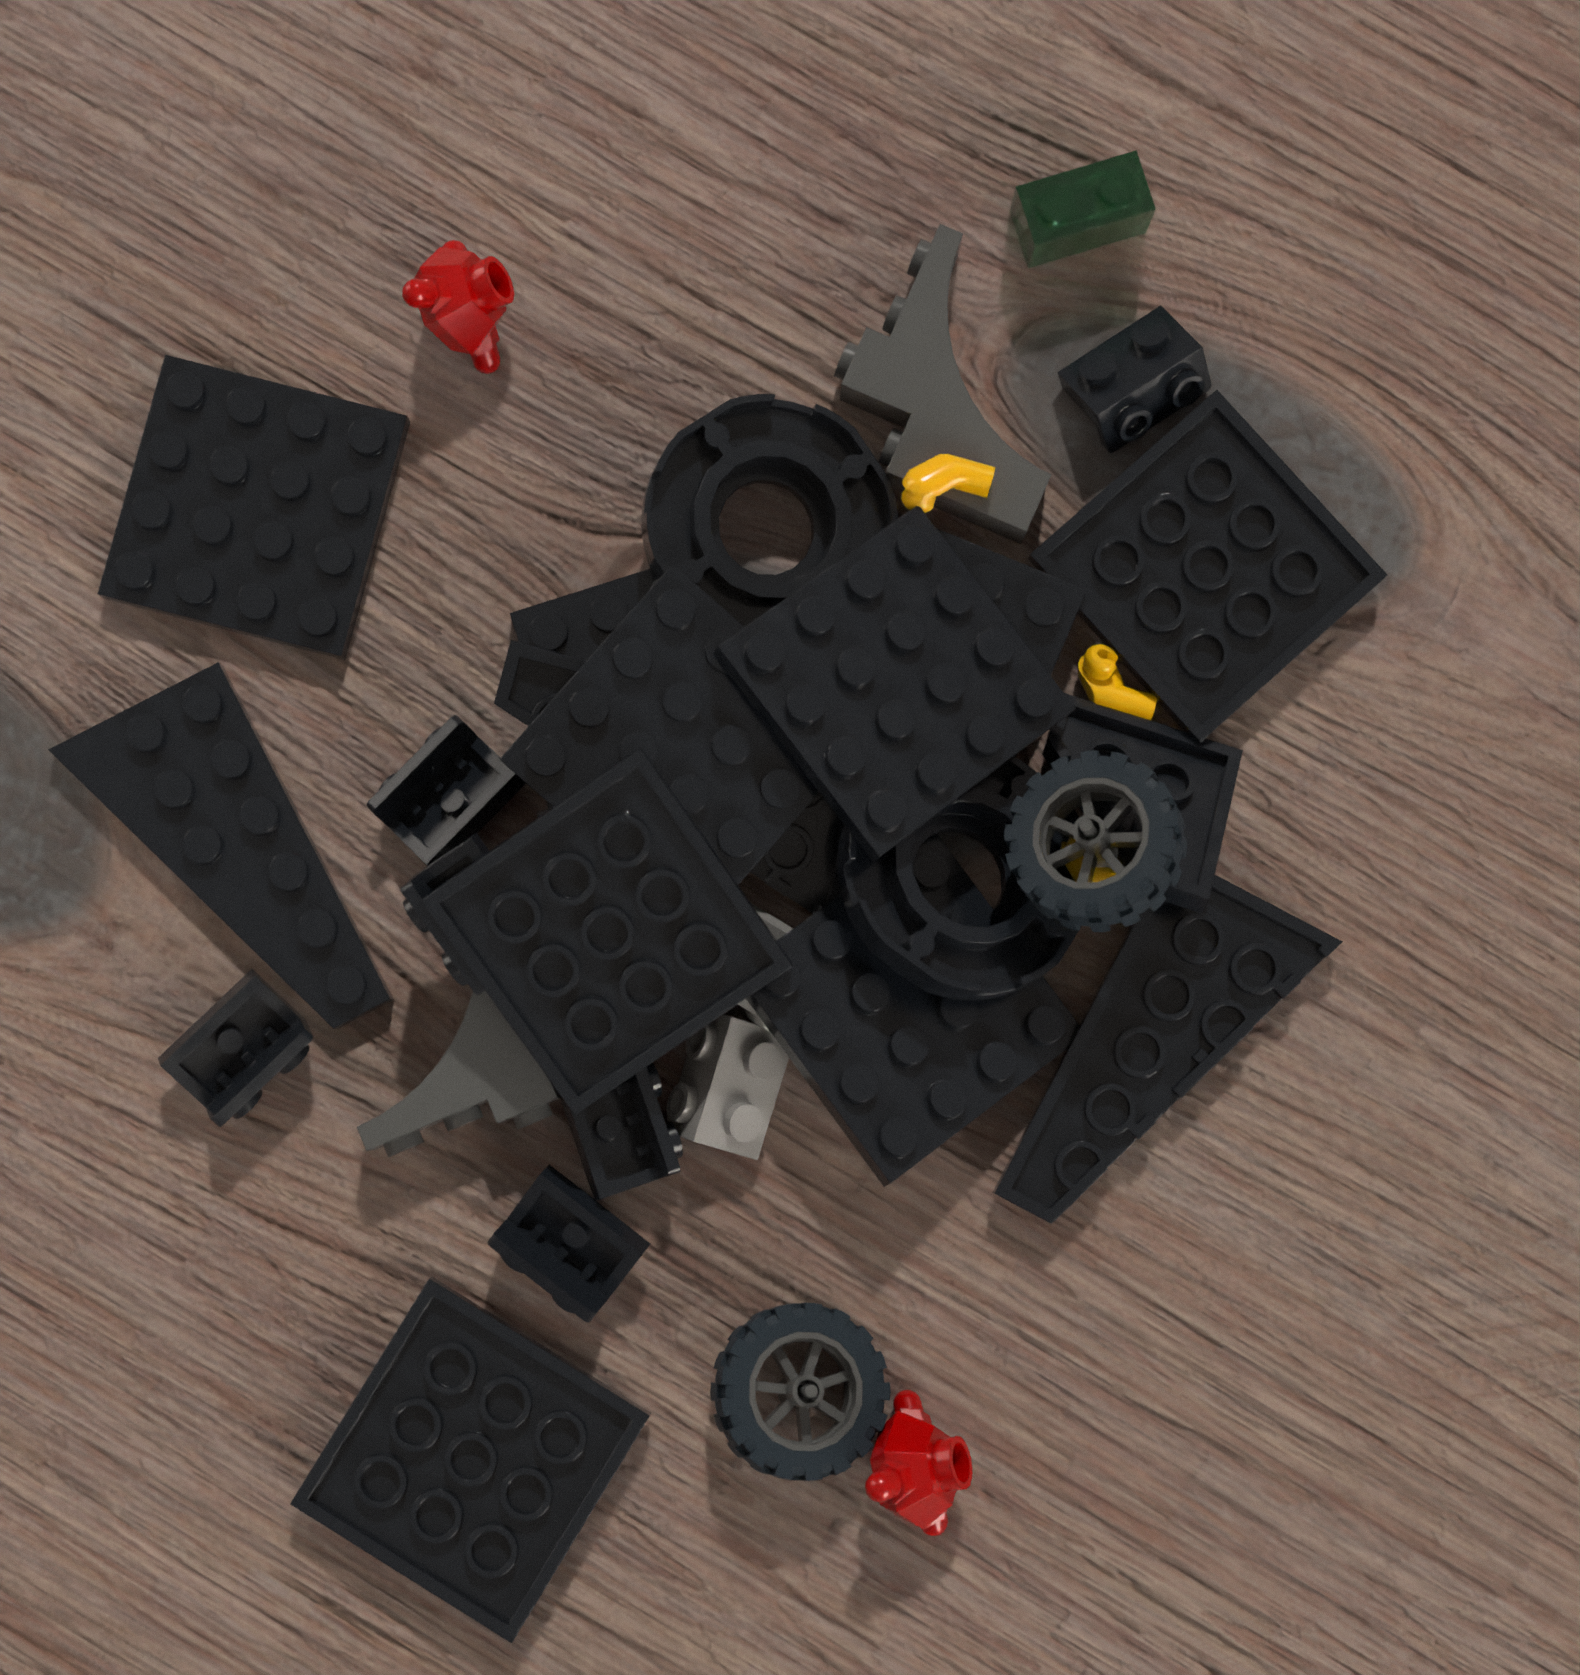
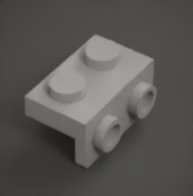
[666,1014,789,1160]

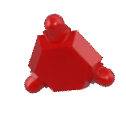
[402,240,514,374]
[865,1390,973,1536]

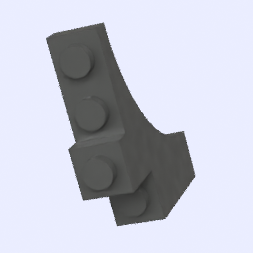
[834,224,1052,544]
[357,991,560,1157]

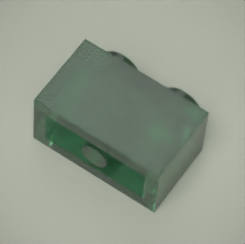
[1010,150,1156,268]

